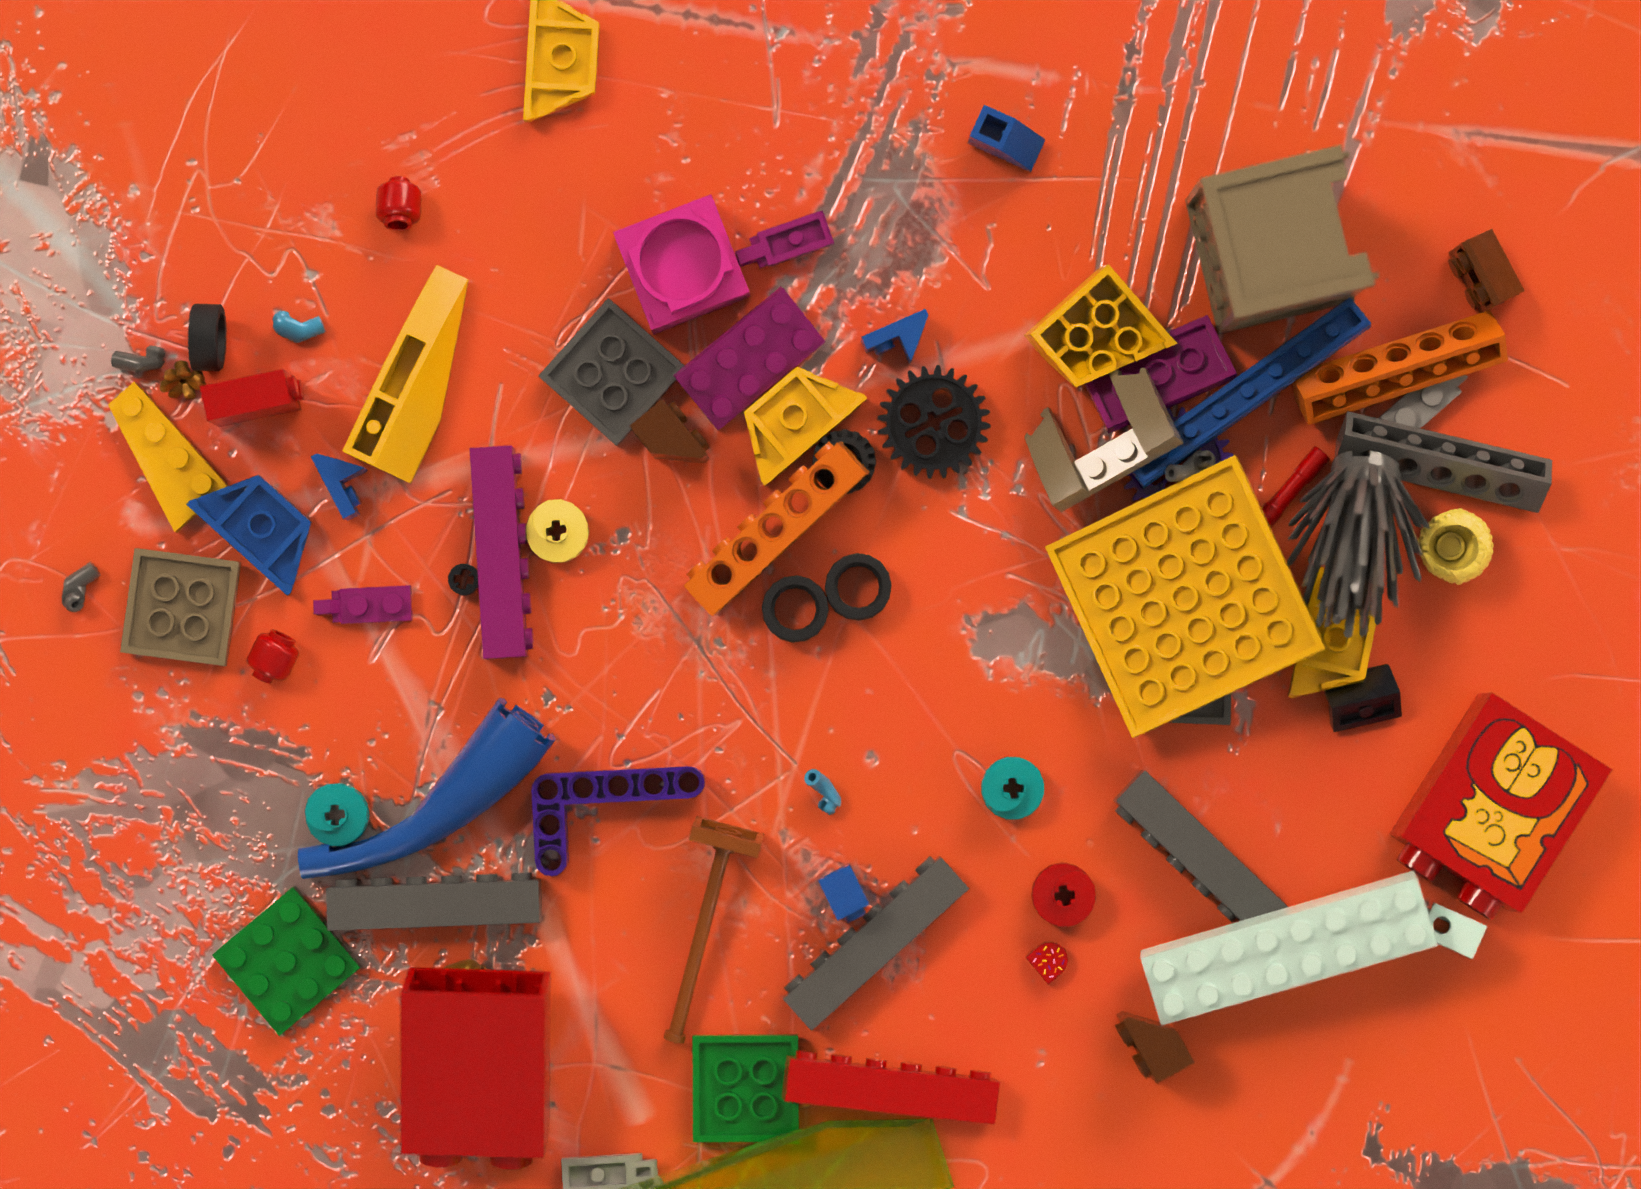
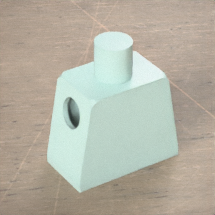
[1426,903,1487,959]

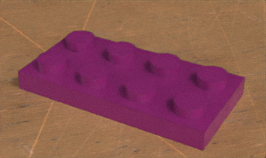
[673,287,826,430]
[1085,315,1237,434]

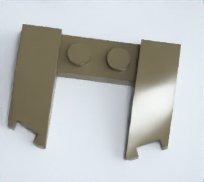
[1024,367,1183,512]

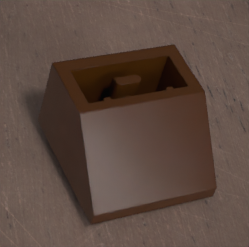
[1448,229,1524,313]
[630,399,710,463]
[1115,1011,1194,1083]

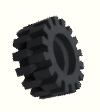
[813,429,876,494]

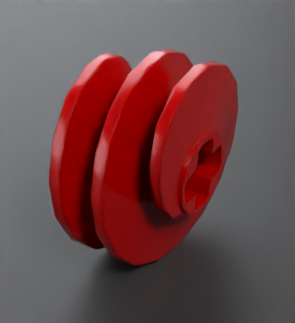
[1031,863,1096,927]

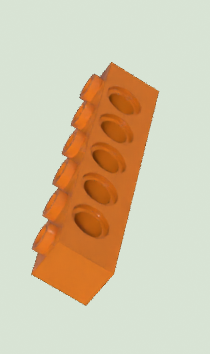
[1292,310,1508,425]
[684,441,870,617]

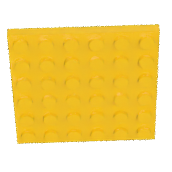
[1045,455,1327,738]

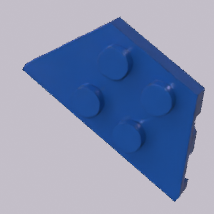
[186,475,312,596]

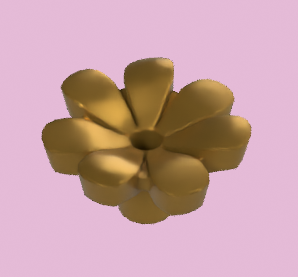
[160,361,206,400]

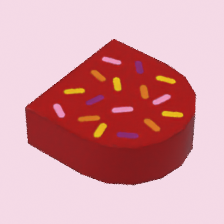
[1025,942,1068,985]

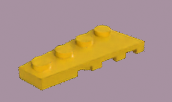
[108,382,229,533]

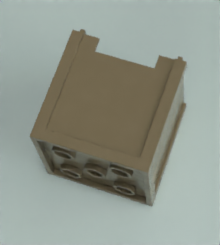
[1185,145,1379,335]

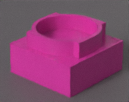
[613,194,750,335]

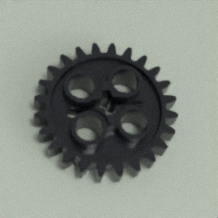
[877,365,991,480]

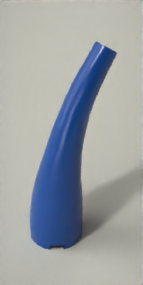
[298,698,556,879]

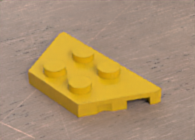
[523,0,600,122]
[744,367,867,487]
[1288,566,1376,698]

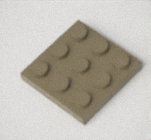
[120,548,241,666]

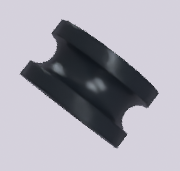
[448,564,479,595]

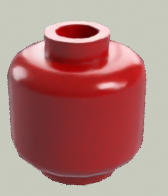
[376,176,422,231]
[246,629,299,684]

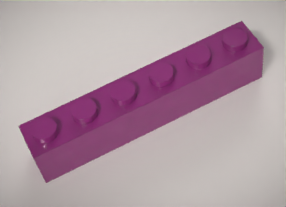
[469,445,534,660]

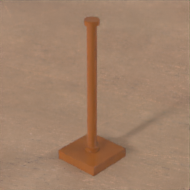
[664,816,764,1043]

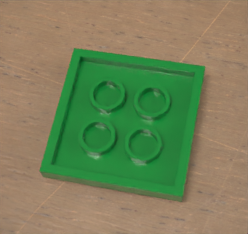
[212,886,362,1036]
[692,1034,799,1142]

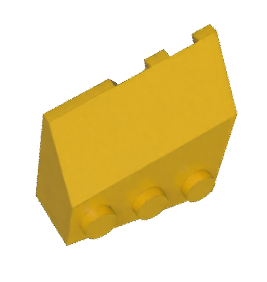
[1024,264,1177,387]

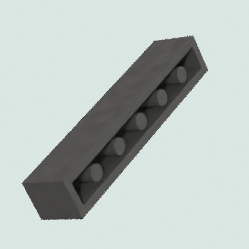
[1113,770,1288,922]
[783,856,969,1031]
[326,872,542,931]

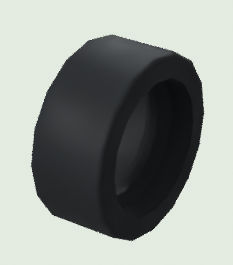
[188,304,226,371]
[825,553,892,621]
[762,575,828,643]

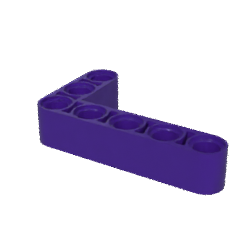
[531,766,705,876]

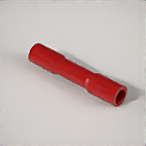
[1261,446,1330,528]

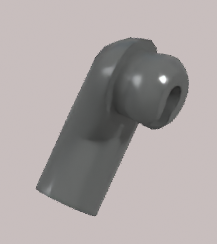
[111,345,165,372]
[1165,450,1215,482]
[62,561,101,612]

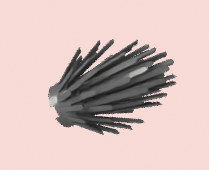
[1287,451,1430,638]

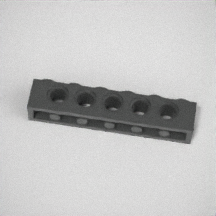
[1334,411,1552,513]

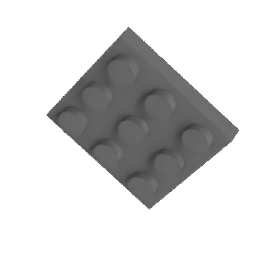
[538,298,684,446]

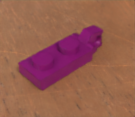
[735,210,834,268]
[313,585,413,624]

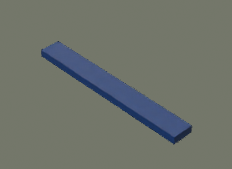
[1132,297,1372,488]

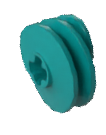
[981,757,1044,820]
[305,783,370,846]

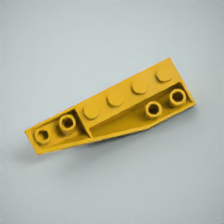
[342,265,469,484]

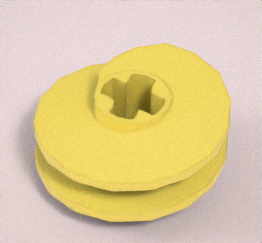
[526,499,589,563]

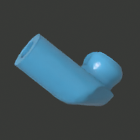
[272,311,326,343]
[804,769,841,815]

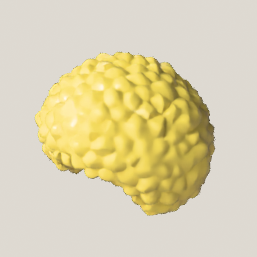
[1418,508,1494,585]

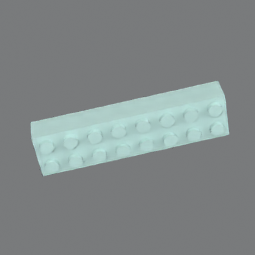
[1140,871,1438,1026]

